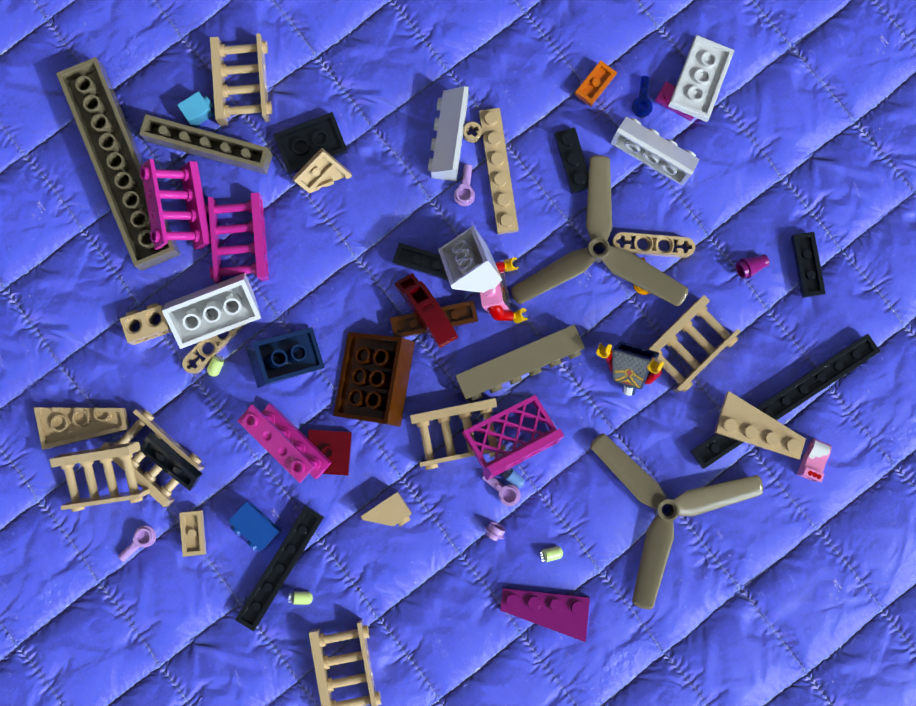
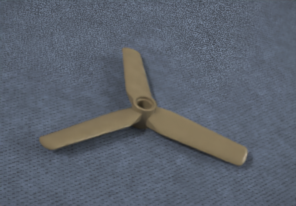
[511,155,688,306]
[590,433,763,610]

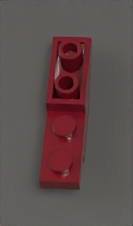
[394,273,458,348]

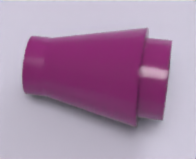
[736,254,770,279]

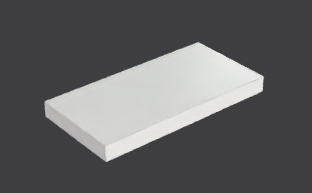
[668,35,735,122]

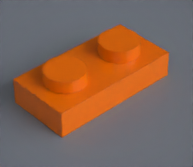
[575,60,617,107]

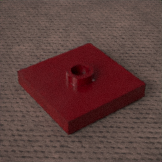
[308,429,352,476]

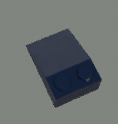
[245,327,325,388]

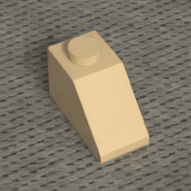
[361,492,412,527]

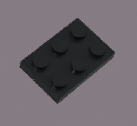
[273,112,348,175]

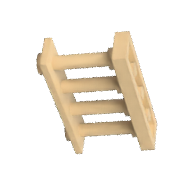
[210,33,272,126]
[648,295,741,393]
[410,398,506,470]
[100,409,204,507]
[49,441,151,512]
[309,619,382,706]

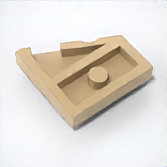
[293,148,352,193]

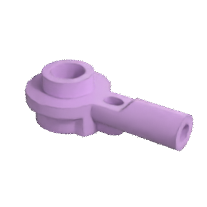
[454,164,475,206]
[482,476,521,506]
[118,525,157,562]

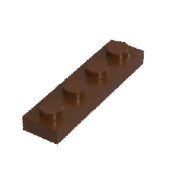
[390,300,478,338]

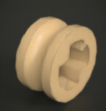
[463,122,482,143]

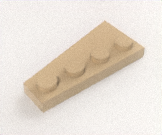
[34,407,130,450]

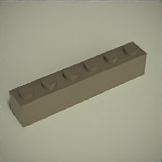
[139,114,273,175]
[455,324,585,402]

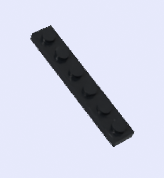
[235,505,324,632]

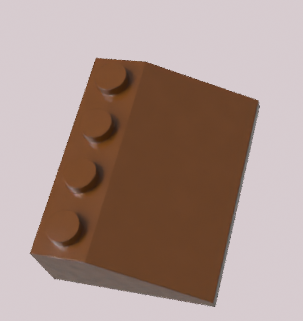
[333,332,415,427]

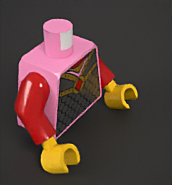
[480,257,528,324]

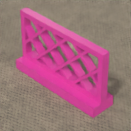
[462,395,564,480]

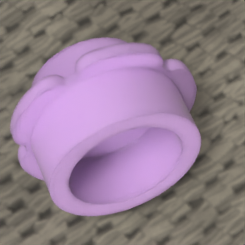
[485,521,506,541]

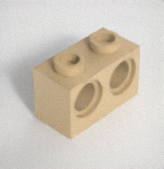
[120,303,172,345]

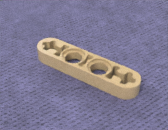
[612,232,696,258]
[182,324,246,374]

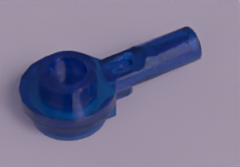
[631,76,653,118]

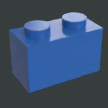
[228,501,281,551]

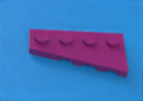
[500,588,590,642]

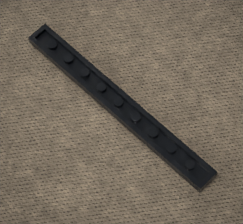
[690,334,880,469]

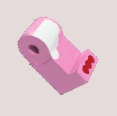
[797,438,832,482]

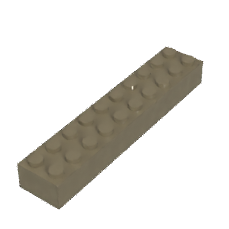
[56,57,181,271]

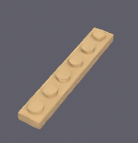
[479,108,519,235]

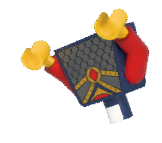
[596,341,664,396]

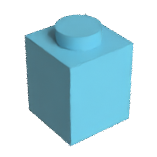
[177,91,214,128]

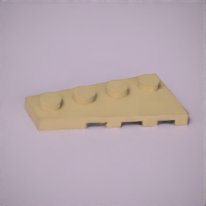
[714,391,806,460]

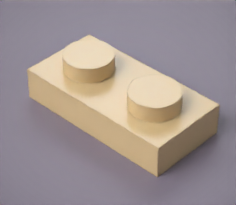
[179,510,207,557]

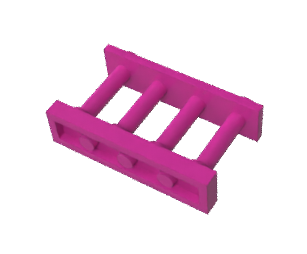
[140,159,211,250]
[205,193,269,283]
[238,404,332,483]

